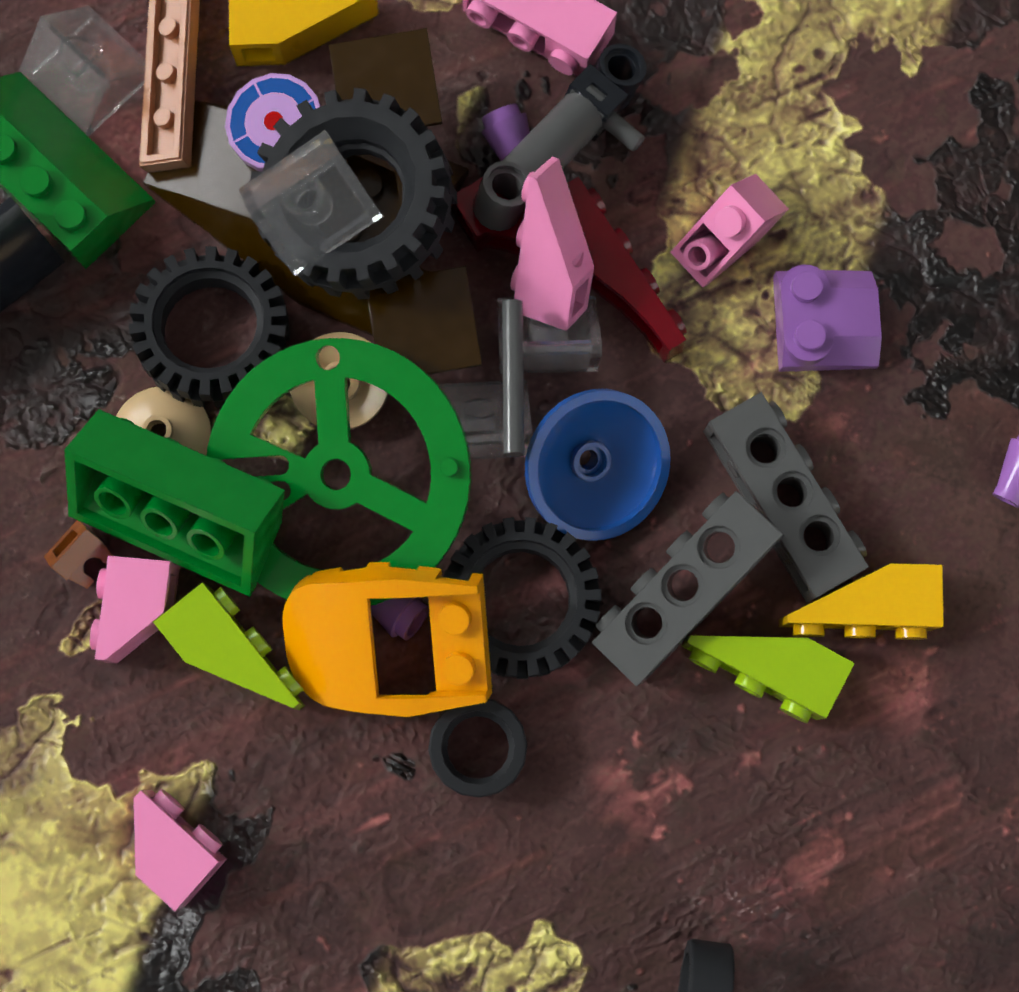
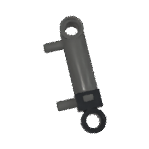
[472,43,647,231]

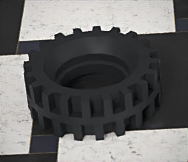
[250,88,457,299]

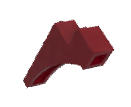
[451,177,687,363]

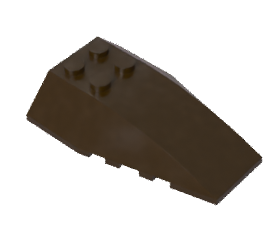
[143,100,469,336]

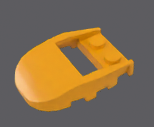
[283,562,492,717]

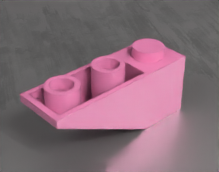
[462,0,617,76]
[510,157,594,331]

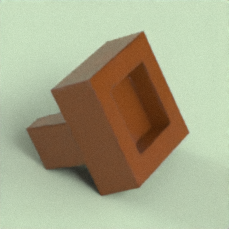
[44,520,113,589]

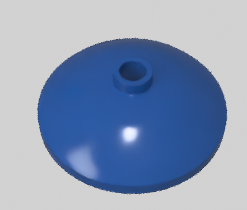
[525,389,671,541]

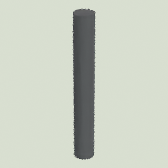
[502,299,524,456]

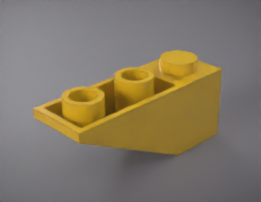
[229,0,379,66]
[779,563,944,640]

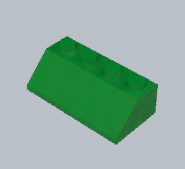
[0,72,156,269]
[64,409,285,597]

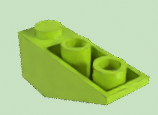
[153,582,305,710]
[682,635,855,723]

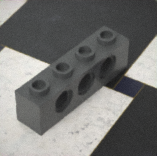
[703,392,869,603]
[592,491,785,687]

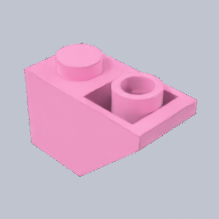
[670,174,789,287]
[90,556,180,664]
[133,789,227,911]

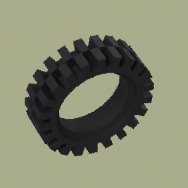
[129,246,290,408]
[444,517,601,679]

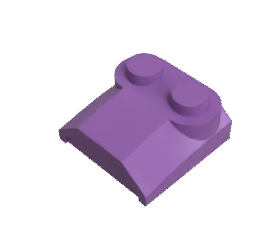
[773,264,882,372]

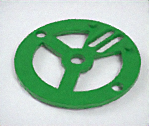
[206,338,471,606]

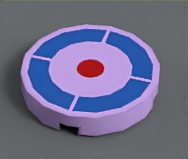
[225,73,321,172]

